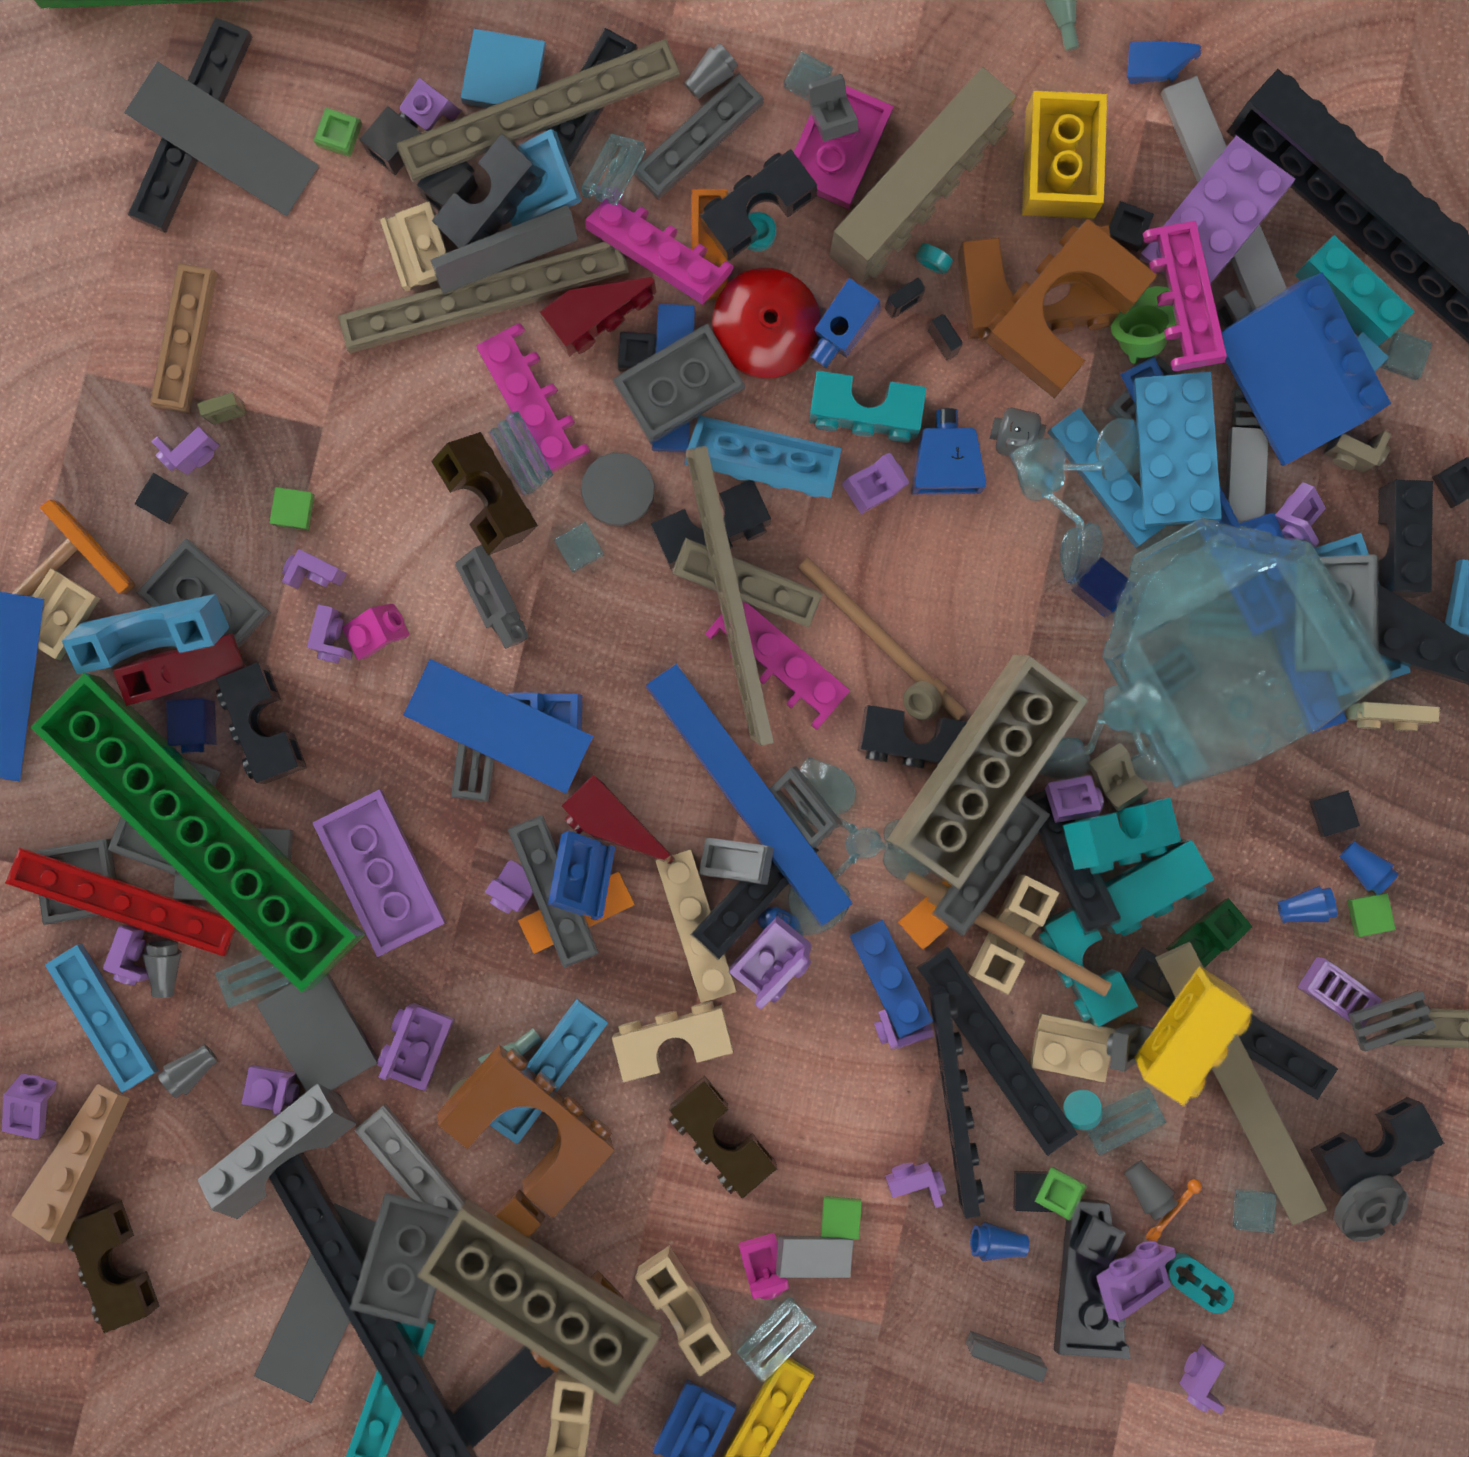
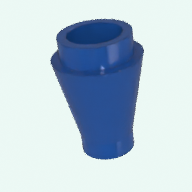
[1339,841,1399,895]
[1277,886,1338,923]
[970,1222,1029,1261]

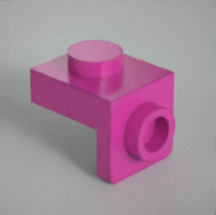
[342,604,409,660]
[738,1233,789,1300]

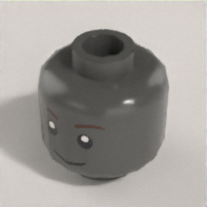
[989,408,1047,460]

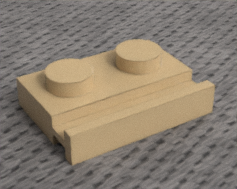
[380,202,448,291]
[32,568,101,660]
[1344,702,1440,731]
[1030,1013,1115,1083]

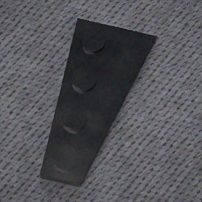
[1378,584,1469,685]
[1053,1199,1130,1359]

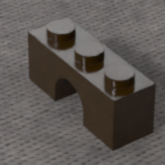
[431,432,538,555]
[669,1075,777,1199]
[66,1200,160,1334]

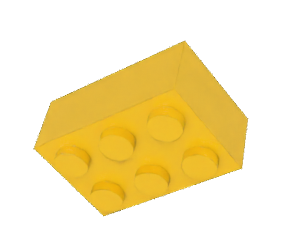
[1022,91,1107,219]
[1134,966,1252,1106]

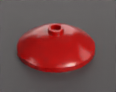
[712,267,821,379]

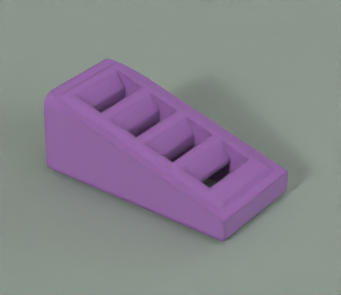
[1297,957,1382,1027]

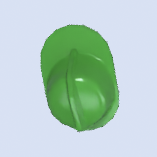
[1111,286,1176,364]

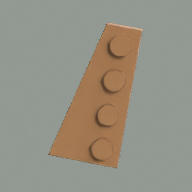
[11,1084,130,1244]

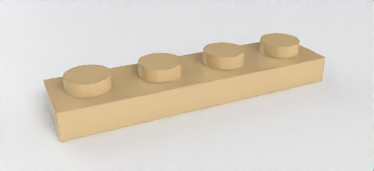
[656,849,737,1003]

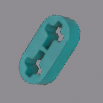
[1165,1253,1234,1314]

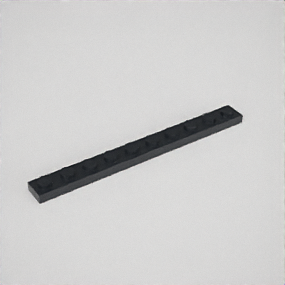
[269,1152,478,1457]

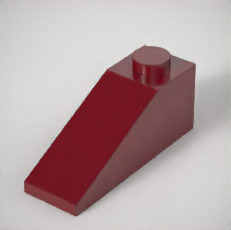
[561,775,675,864]

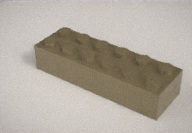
[829,67,1016,285]
[887,655,1088,889]
[418,1199,661,1405]

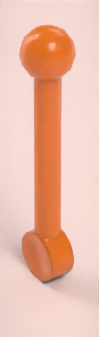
[1146,1179,1202,1242]

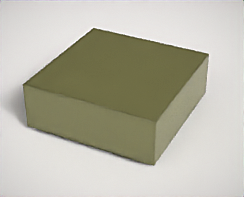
[197,392,247,425]

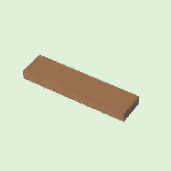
[150,263,217,414]

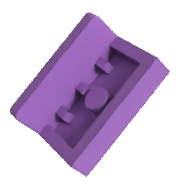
[729,916,812,1009]
[377,1003,455,1091]
[1096,1241,1176,1322]

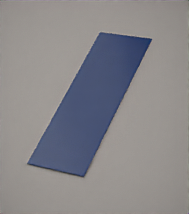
[0,592,44,782]
[403,659,593,794]

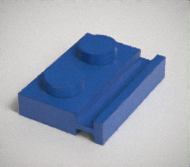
[548,830,615,920]
[652,1379,736,1457]

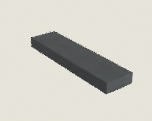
[633,73,764,200]
[431,205,577,294]
[932,795,1050,936]
[507,815,599,968]

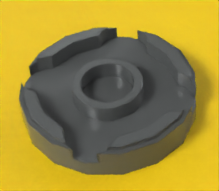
[581,452,655,527]
[1334,1175,1409,1241]

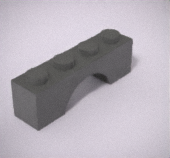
[197,1083,356,1219]

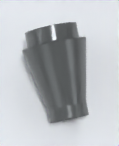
[684,43,738,100]
[142,940,182,998]
[158,1044,218,1098]
[1124,1160,1178,1220]

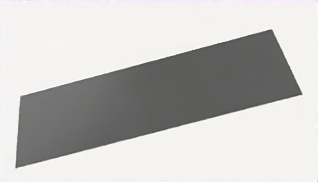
[124,61,319,216]
[254,1203,376,1403]

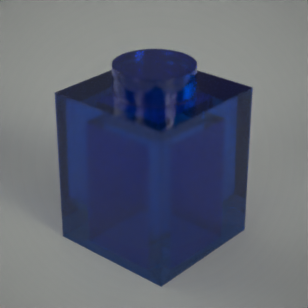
[1071,557,1136,618]
[166,698,217,754]

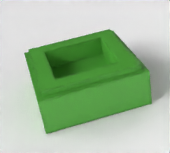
[313,107,362,157]
[270,487,315,531]
[1347,893,1396,937]
[1035,1167,1087,1220]
[821,1196,862,1240]

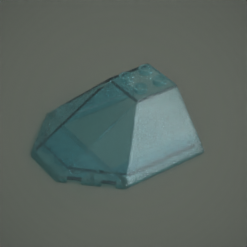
[1102,518,1392,788]

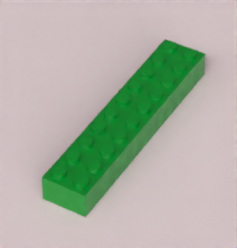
[30,673,365,992]

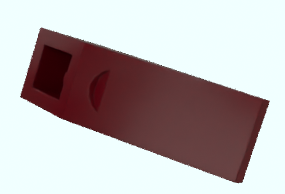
[540,277,656,357]
[113,633,245,706]

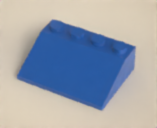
[1221,272,1391,466]

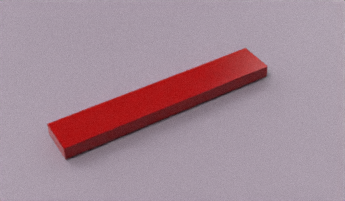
[5,848,236,957]

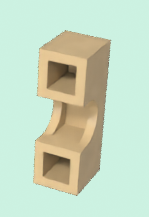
[968,874,1059,995]
[612,1001,733,1082]
[636,1245,731,1376]
[545,1369,595,1457]

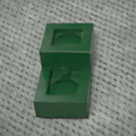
[1166,898,1253,968]

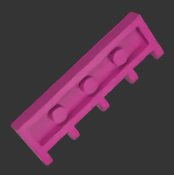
[585,190,733,305]
[1143,221,1227,371]
[476,323,590,476]
[705,601,850,730]

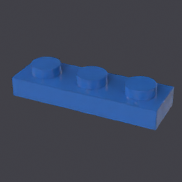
[850,920,933,1039]

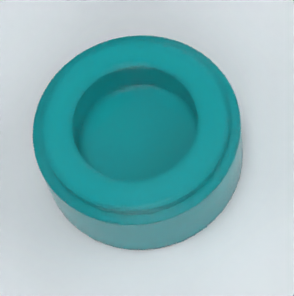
[747,212,776,252]
[915,243,953,274]
[1064,1090,1103,1130]

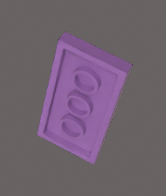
[1140,135,1295,285]
[313,789,447,957]

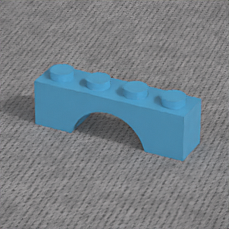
[62,594,229,674]

